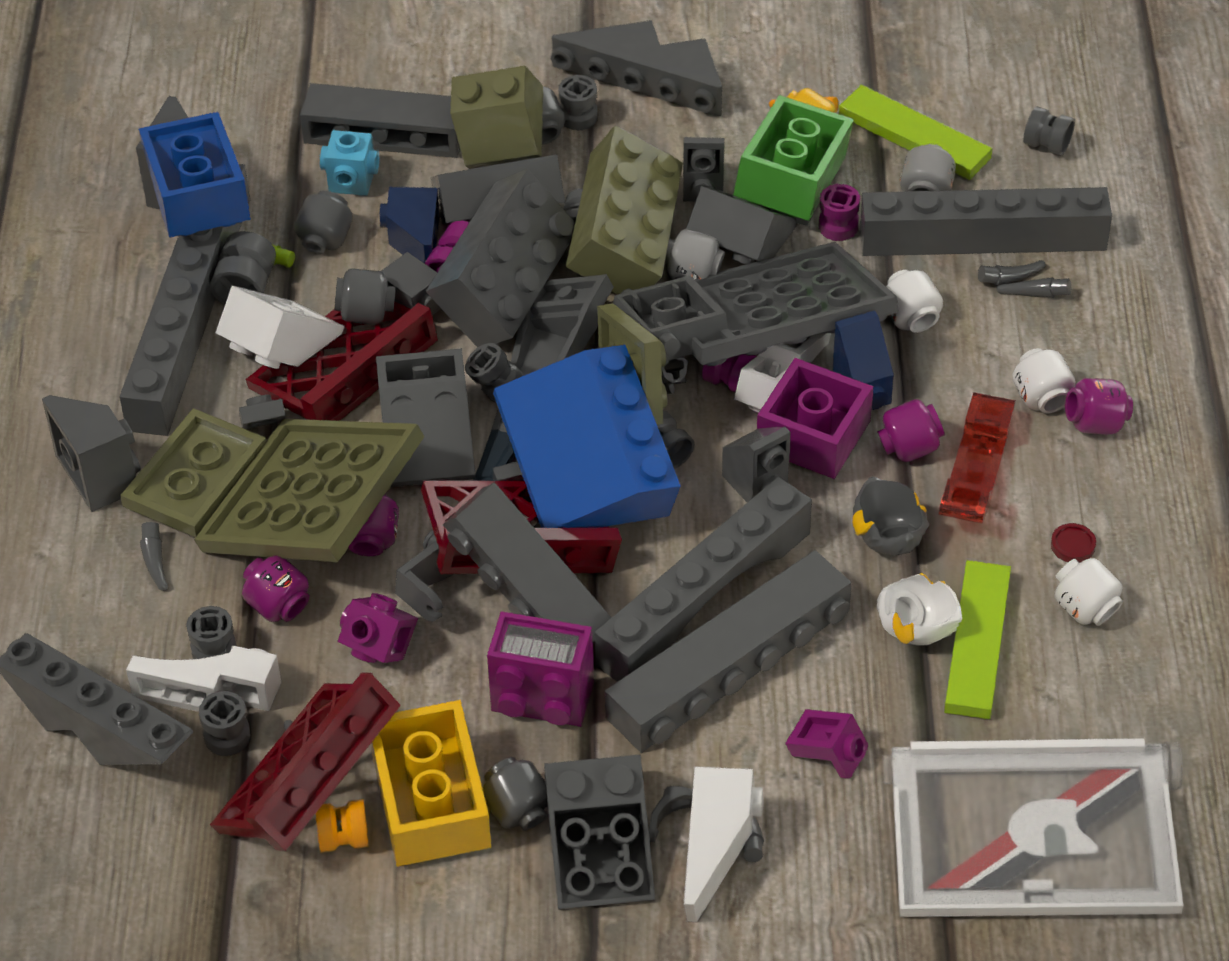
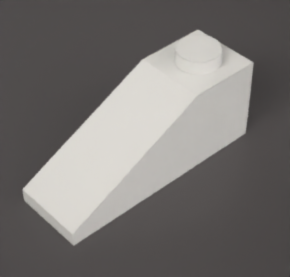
[684,767,763,922]

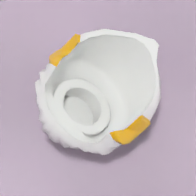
[877,573,963,646]

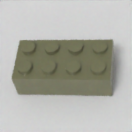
[566,125,683,294]

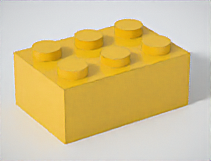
[370,700,492,867]

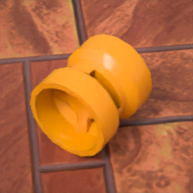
[316,799,369,853]

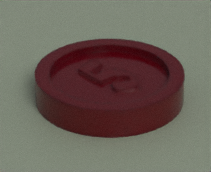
[1051,523,1096,563]

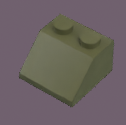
[450,65,543,169]

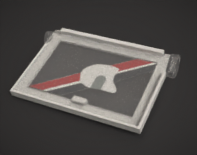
[882,738,1183,917]

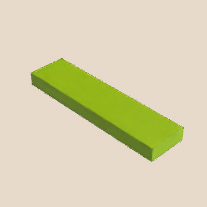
[839,84,993,180]
[944,560,1011,719]

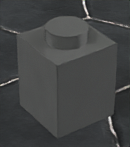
[381,252,441,315]

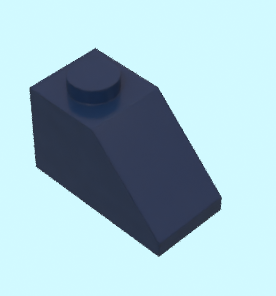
[380,187,440,263]
[832,310,894,410]

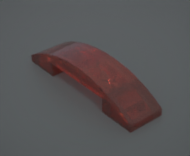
[938,392,1016,523]

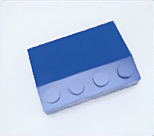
[493,345,681,528]

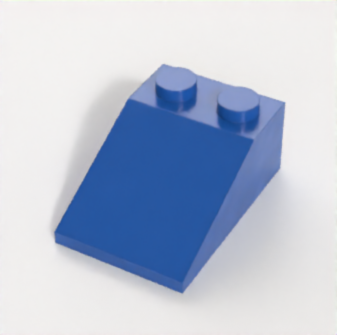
[138,112,251,238]

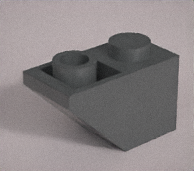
[683,137,725,202]
[722,427,790,503]

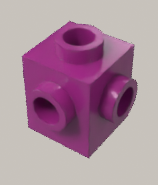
[337,593,418,663]

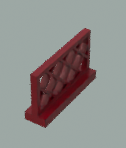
[246,301,438,421]
[421,481,622,574]
[210,673,401,851]

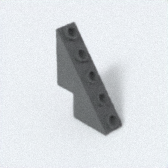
[551,20,722,116]
[0,633,193,765]

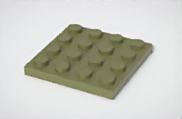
[194,419,425,562]

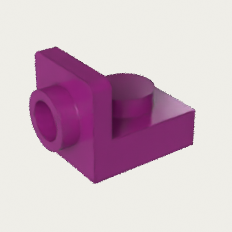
[785,709,868,779]

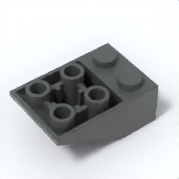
[376,348,476,487]
[544,754,656,910]

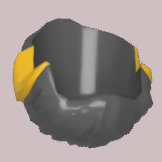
[852,476,929,556]

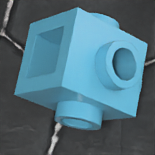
[320,130,380,196]

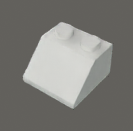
[216,286,345,369]

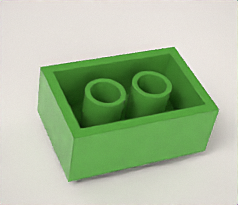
[733,95,854,221]

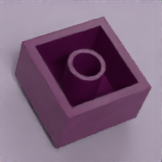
[757,358,873,479]

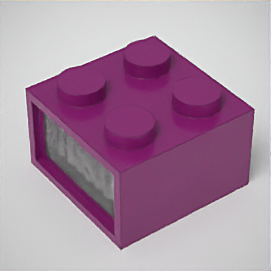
[487,611,594,727]

